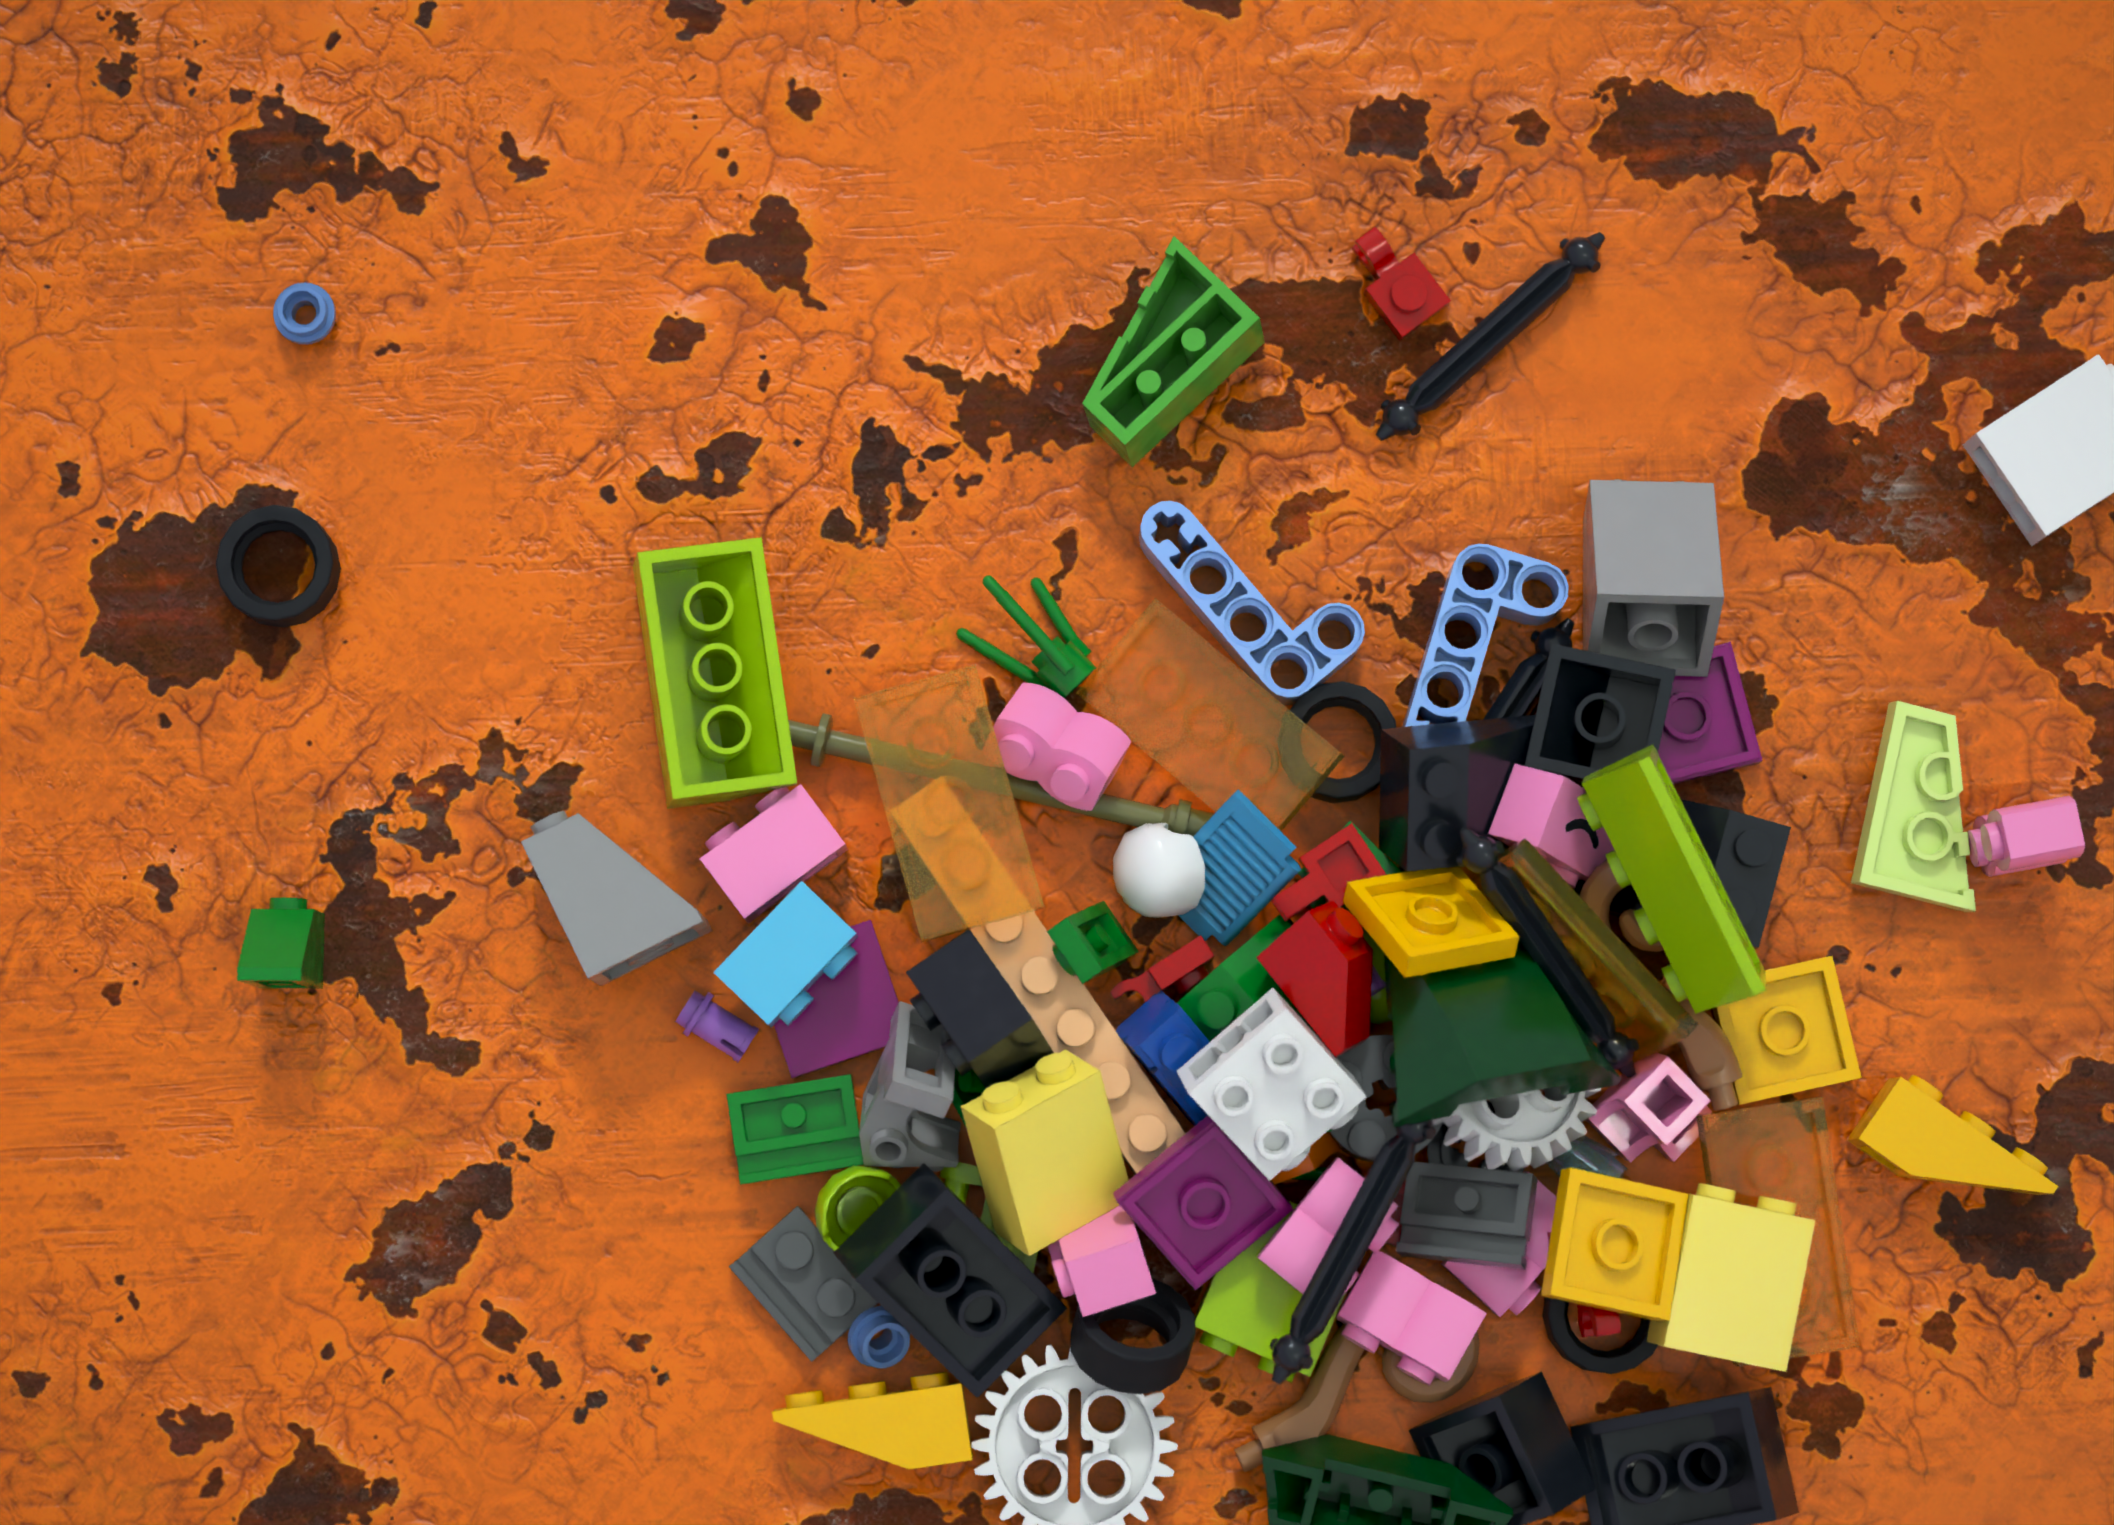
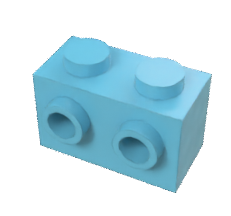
[713,880,858,1028]

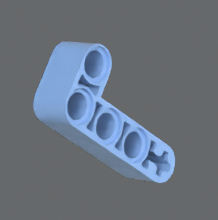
[1139,501,1365,706]
[1402,543,1569,727]

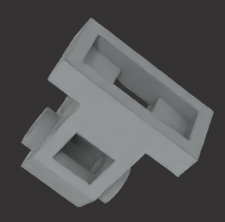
[859,1001,961,1172]

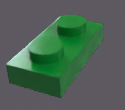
[1047,901,1139,984]

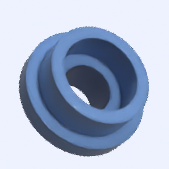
[273,283,336,345]
[848,1306,910,1368]

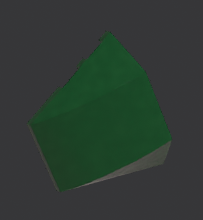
[1384,942,1622,1127]
[1262,1434,1513,1525]

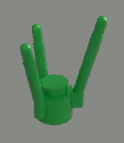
[956,575,1097,698]

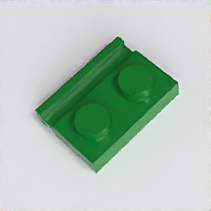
[726,1074,864,1185]

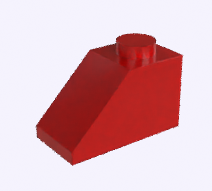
[1256,900,1373,1058]

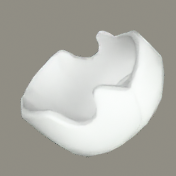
[1113,823,1205,918]

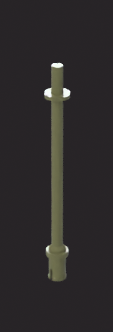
[788,713,1214,836]

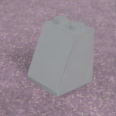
[1583,479,1724,677]
[521,811,712,986]

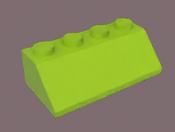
[633,537,797,809]
[1577,744,1766,1013]

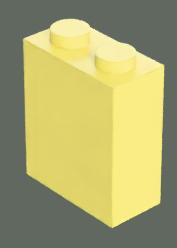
[960,1049,1128,1256]
[1646,1183,1815,1372]

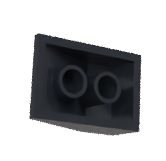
[1379,715,1536,872]
[1567,799,1791,949]
[833,1163,1067,1398]
[1570,1387,1799,1525]

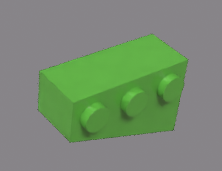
[1082,236,1265,467]

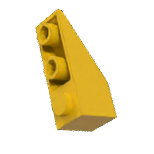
[1847,1075,2058,1195]
[772,1372,973,1470]

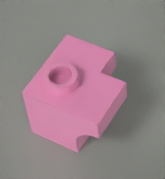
[1586,1049,1717,1162]

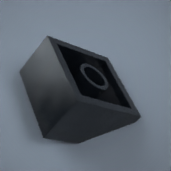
[1525,643,1676,785]
[906,929,1054,1088]
[1409,1372,1596,1525]

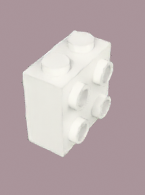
[1177,988,1367,1181]

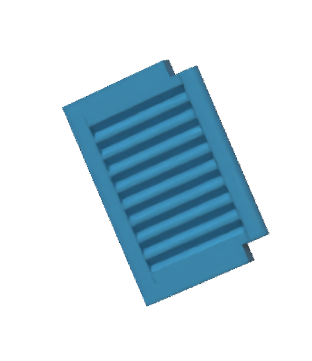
[1178,789,1301,946]

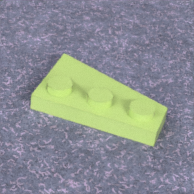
[1851,701,1976,912]

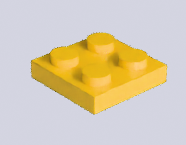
[1343,866,1520,978]
[1712,956,1861,1106]
[1541,1167,1689,1322]

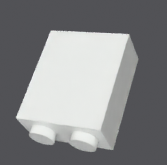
[1963,354,2114,546]

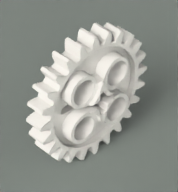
[1433,1086,1601,1172]
[971,1344,1177,1525]

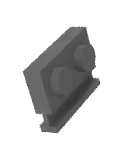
[1396,1162,1538,1270]
[729,1206,878,1362]

